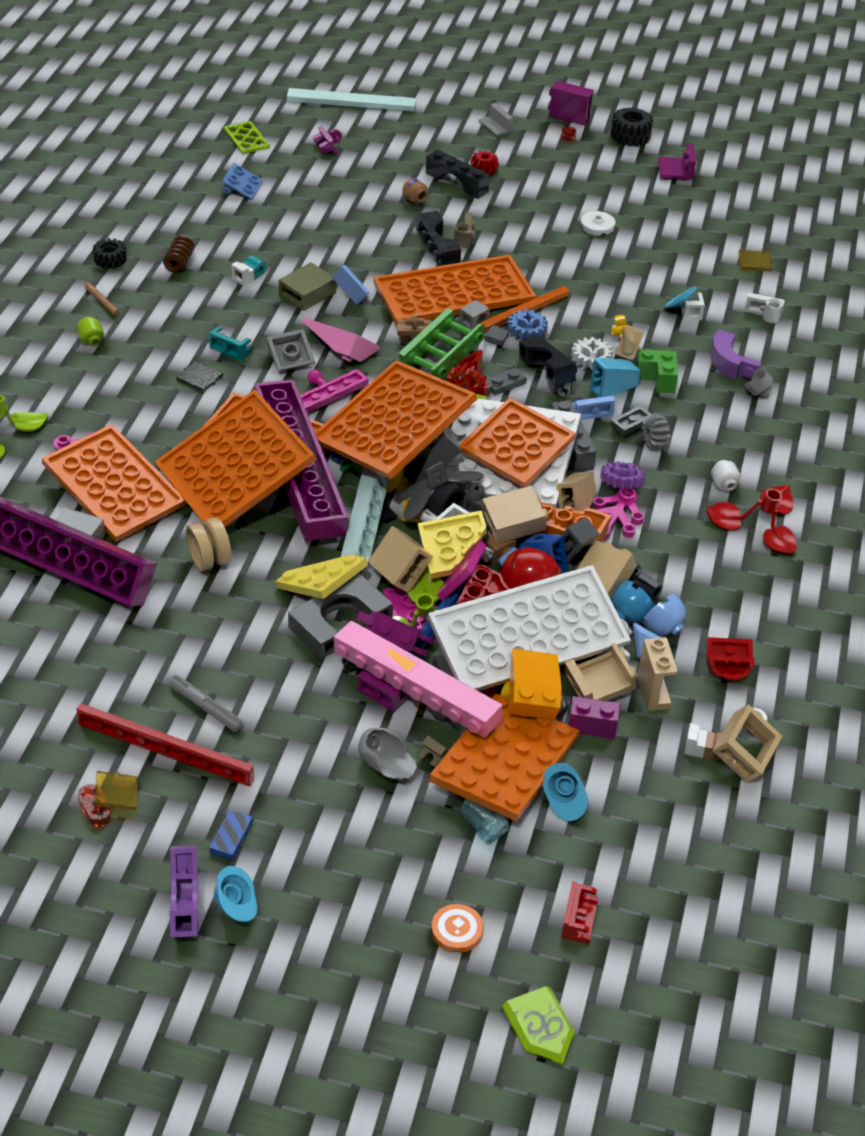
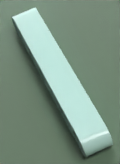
[341,467,389,562]

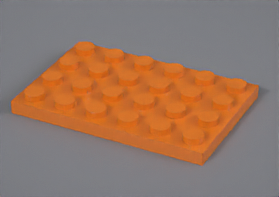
[42,424,186,542]
[429,693,580,822]

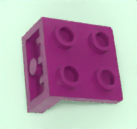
[658,143,696,180]

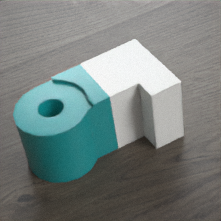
[232,255,267,286]

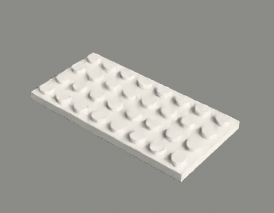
[427,565,631,691]

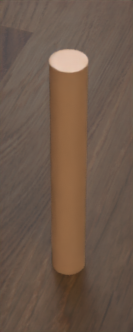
[85,282,120,316]

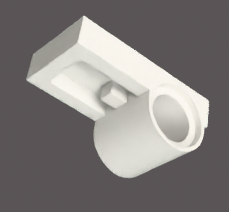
[744,292,785,323]

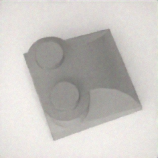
[266,329,315,372]

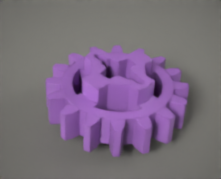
[600,461,646,489]

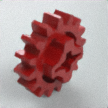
[446,364,489,396]

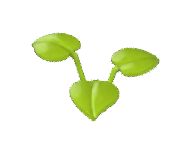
[0,395,48,459]
[392,566,443,627]

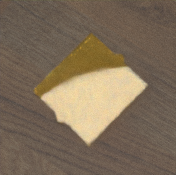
[738,250,773,272]
[95,771,137,810]

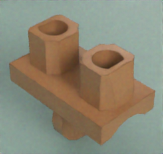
[397,313,431,342]

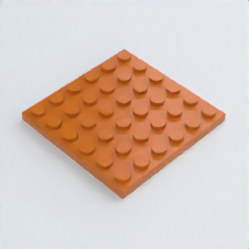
[315,360,478,480]
[155,389,317,527]

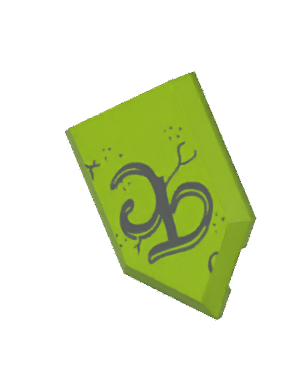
[502,986,575,1066]

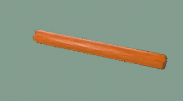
[481,286,569,332]

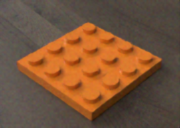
[459,397,576,488]

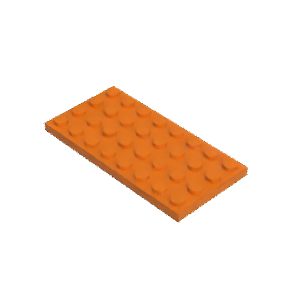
[373,255,536,326]

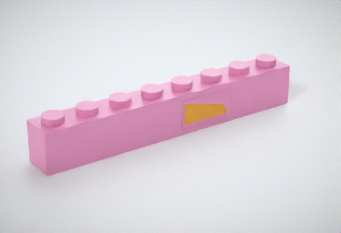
[334,621,502,738]

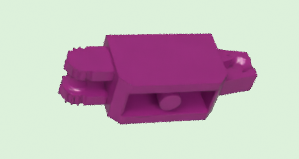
[355,610,435,657]

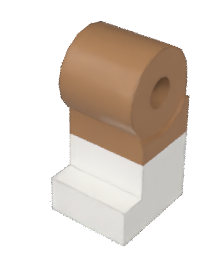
[684,723,722,761]

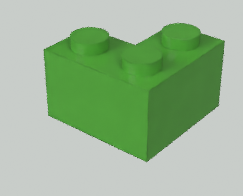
[635,349,678,394]

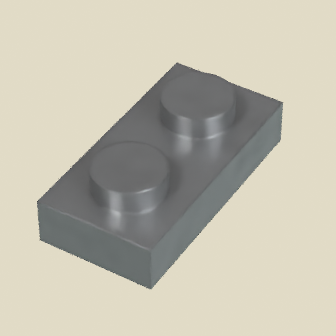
[610,406,652,436]

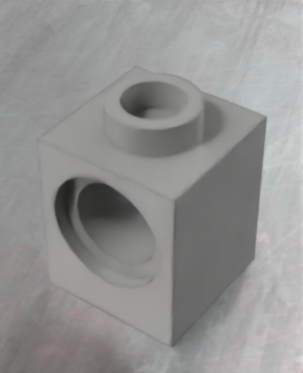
[459,300,489,330]

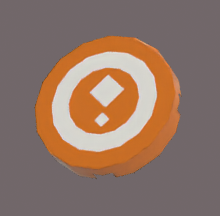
[431,904,484,953]

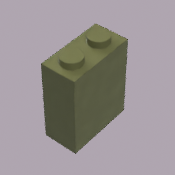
[278,262,336,311]

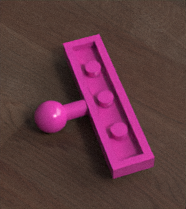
[300,369,369,414]

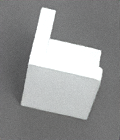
[681,293,705,320]

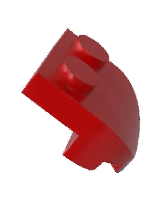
[706,637,755,681]

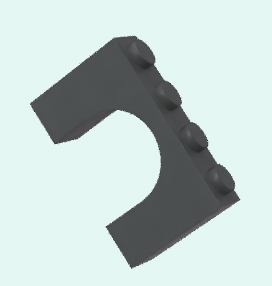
[288,573,393,659]

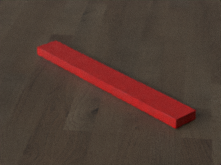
[76,703,254,787]

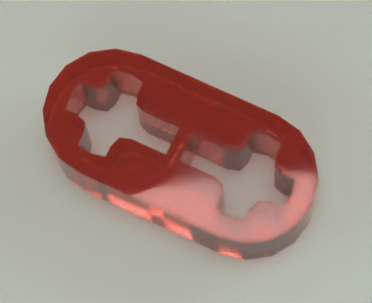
[78,784,111,827]

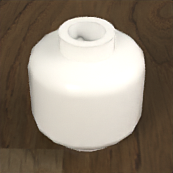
[711,460,741,491]

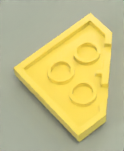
[418,510,487,579]
[275,554,368,599]

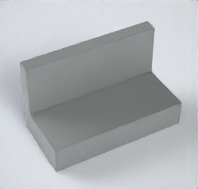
[479,103,514,137]

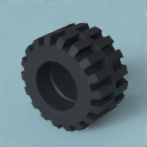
[610,108,653,146]

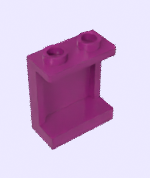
[357,648,424,713]

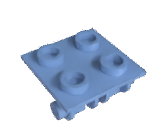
[222,163,263,200]

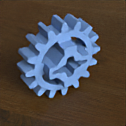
[507,309,548,340]

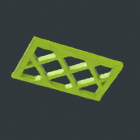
[224,121,270,154]

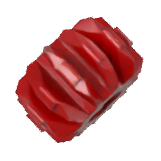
[470,151,499,175]

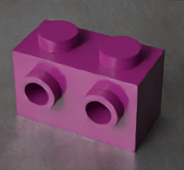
[569,696,620,739]

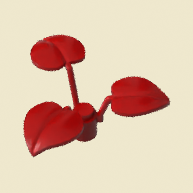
[706,485,797,554]

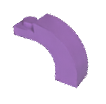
[710,329,762,380]
[170,845,199,937]

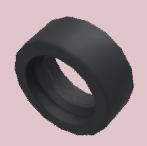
[428,482,466,516]

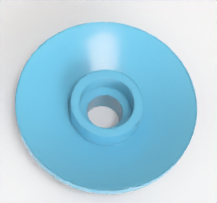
[664,286,697,309]

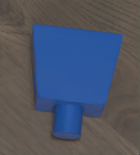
[519,533,568,574]

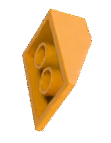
[508,648,561,720]

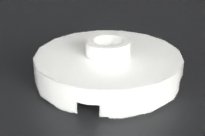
[580,211,616,236]

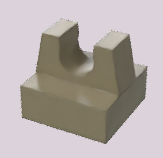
[419,736,449,767]

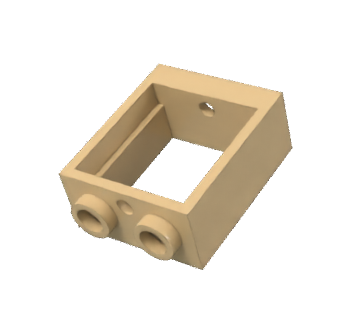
[712,704,782,783]

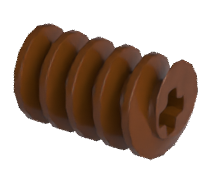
[163,236,195,272]

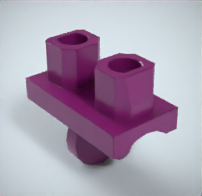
[312,125,342,155]

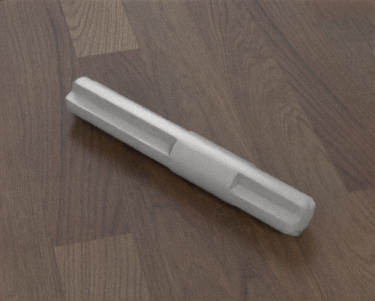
[169,675,243,732]

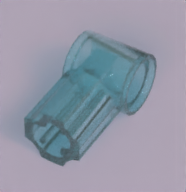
[459,799,509,845]

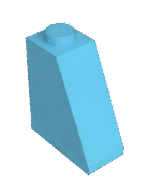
[590,358,641,397]

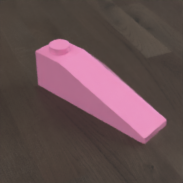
[302,317,380,363]

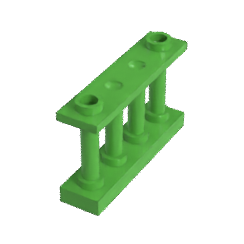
[398,308,485,379]

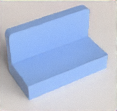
[331,265,370,305]
[572,395,615,420]

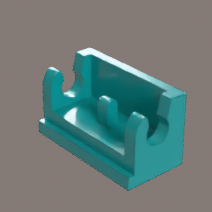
[208,326,253,361]

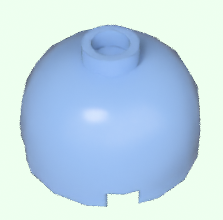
[641,593,687,636]

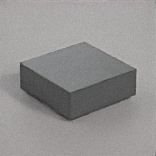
[484,325,509,346]

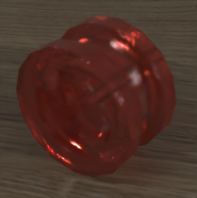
[561,127,576,141]

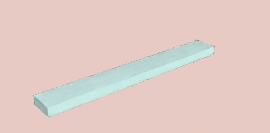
[287,88,416,112]

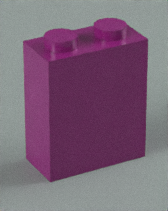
[548,81,594,126]

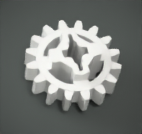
[571,337,613,370]

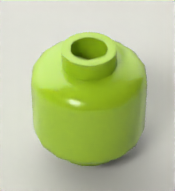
[76,317,104,346]

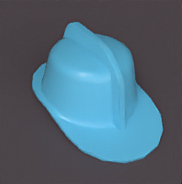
[543,763,588,821]
[214,866,257,922]

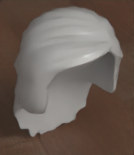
[358,728,417,780]

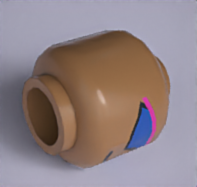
[402,178,428,204]

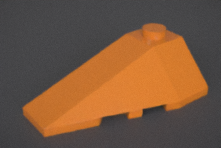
[540,503,612,557]

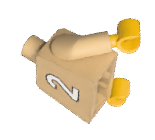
[611,315,645,363]

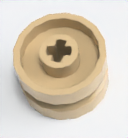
[185,517,232,571]

